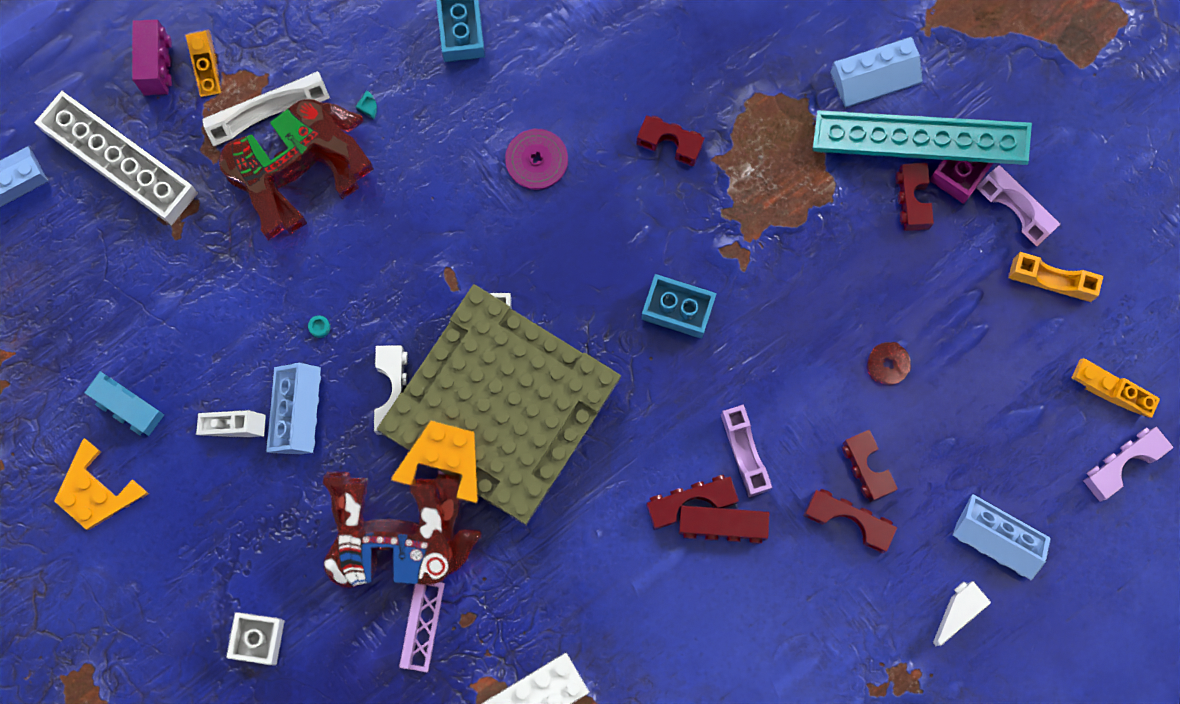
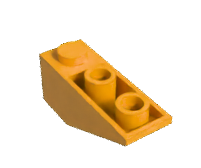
[185,30,221,97]

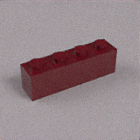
[679,506,770,544]

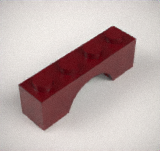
[646,475,739,530]
[803,489,897,553]

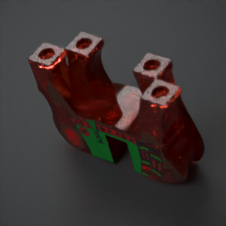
[219,99,374,241]

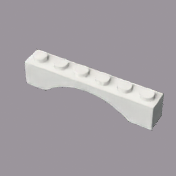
[202,72,330,146]

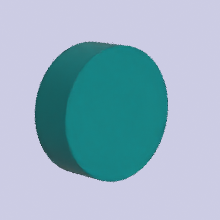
[308,315,330,338]

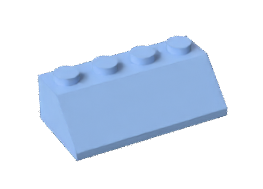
[830,37,923,108]
[0,146,48,207]
[266,363,321,454]
[953,494,1050,580]

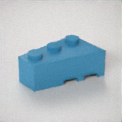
[84,371,164,436]

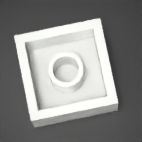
[227,612,285,665]

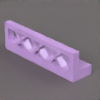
[400,578,445,672]

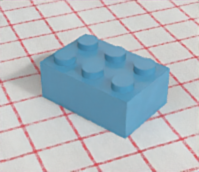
[436,0,485,62]
[641,274,717,339]

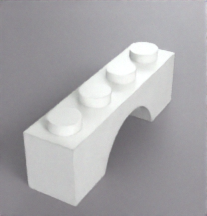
[374,346,408,435]

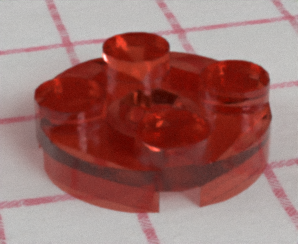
[867,342,911,386]

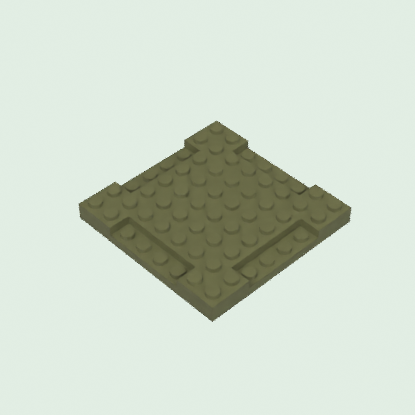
[377,284,621,526]

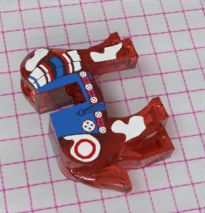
[323,472,481,588]

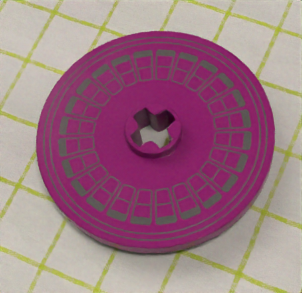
[505,129,568,190]

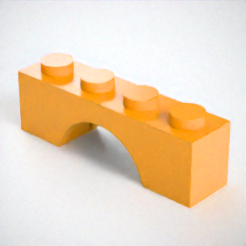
[1008,252,1103,302]

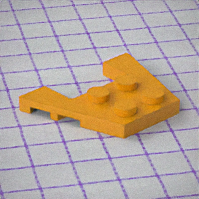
[392,421,478,503]
[54,438,149,530]

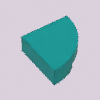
[356,91,377,120]

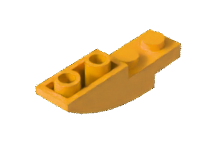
[1072,358,1160,418]

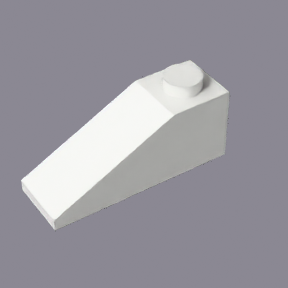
[196,410,266,437]
[933,582,991,646]

